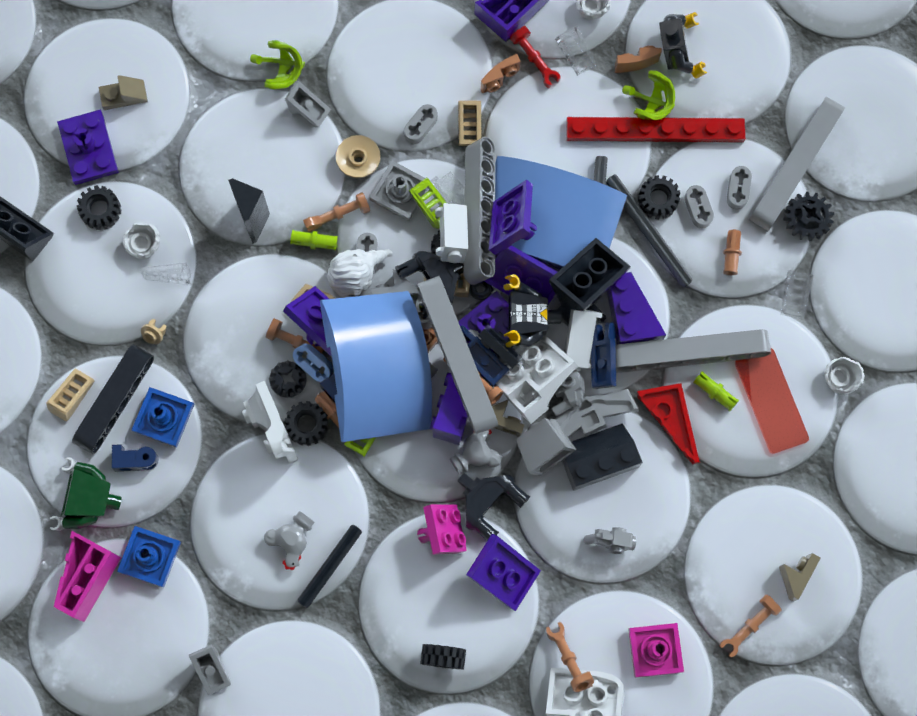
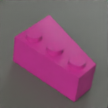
[54,531,122,622]

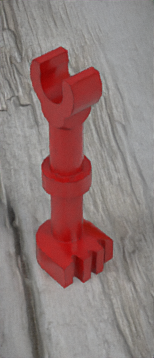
[510,25,561,88]

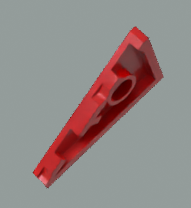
[636,383,700,465]

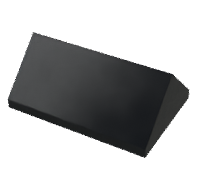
[228,178,270,244]
[0,196,54,262]
[549,238,631,311]

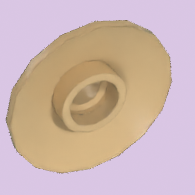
[336,135,380,178]

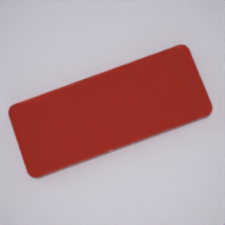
[735,348,809,454]

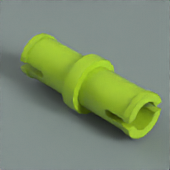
[290,230,338,251]
[693,371,739,412]

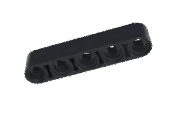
[72,344,154,454]

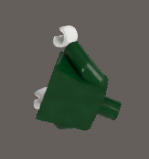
[50,457,122,531]

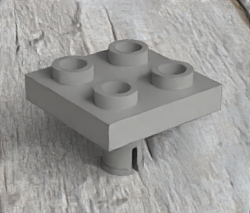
[369,160,428,221]

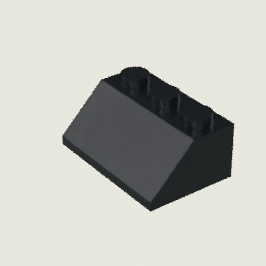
[562,423,643,491]

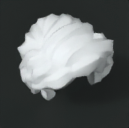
[327,249,393,297]

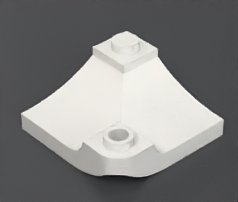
[495,336,578,424]
[242,381,298,463]
[546,668,624,716]

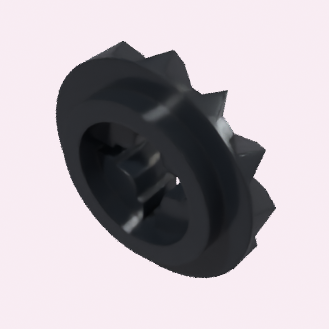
[269,360,307,398]

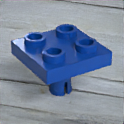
[132,387,195,448]
[117,526,181,588]

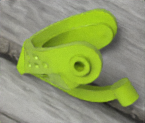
[250,40,305,90]
[622,71,675,120]

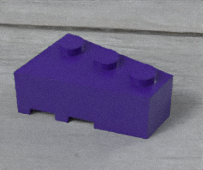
[474,0,549,42]
[607,272,666,345]
[430,372,468,445]

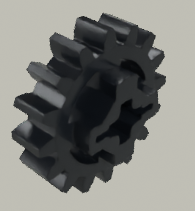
[783,191,835,241]

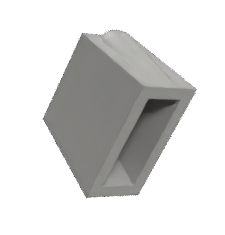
[516,418,576,476]

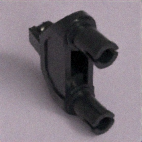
[395,251,464,318]
[458,473,530,541]

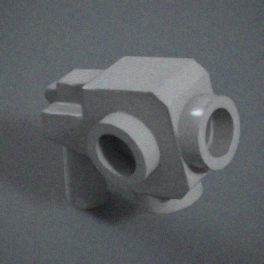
[552,371,585,416]
[584,527,636,554]

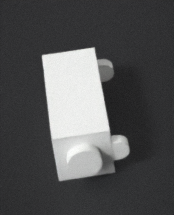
[435,203,468,263]
[564,309,602,371]

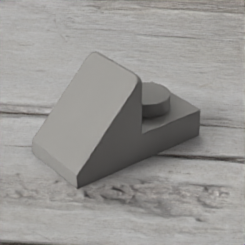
[285,81,331,127]
[371,269,418,300]
[189,644,231,695]

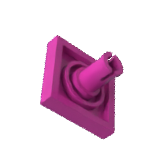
[417,504,467,554]
[628,623,684,678]

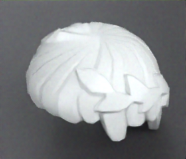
[576,0,611,20]
[123,223,160,259]
[824,357,865,394]

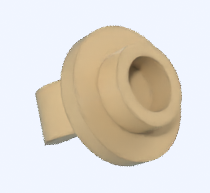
[141,319,166,344]

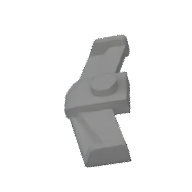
[555,389,639,438]

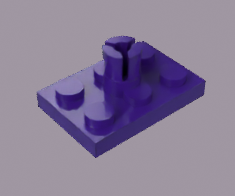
[57,109,119,185]
[489,179,537,255]
[484,245,557,305]
[283,286,332,357]
[458,291,509,353]
[466,534,541,611]

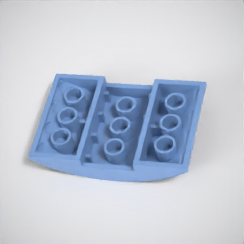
[495,156,627,269]
[320,291,432,442]

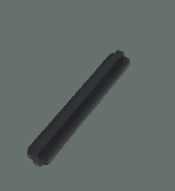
[298,525,362,608]

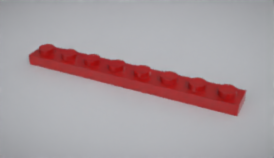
[566,117,746,142]

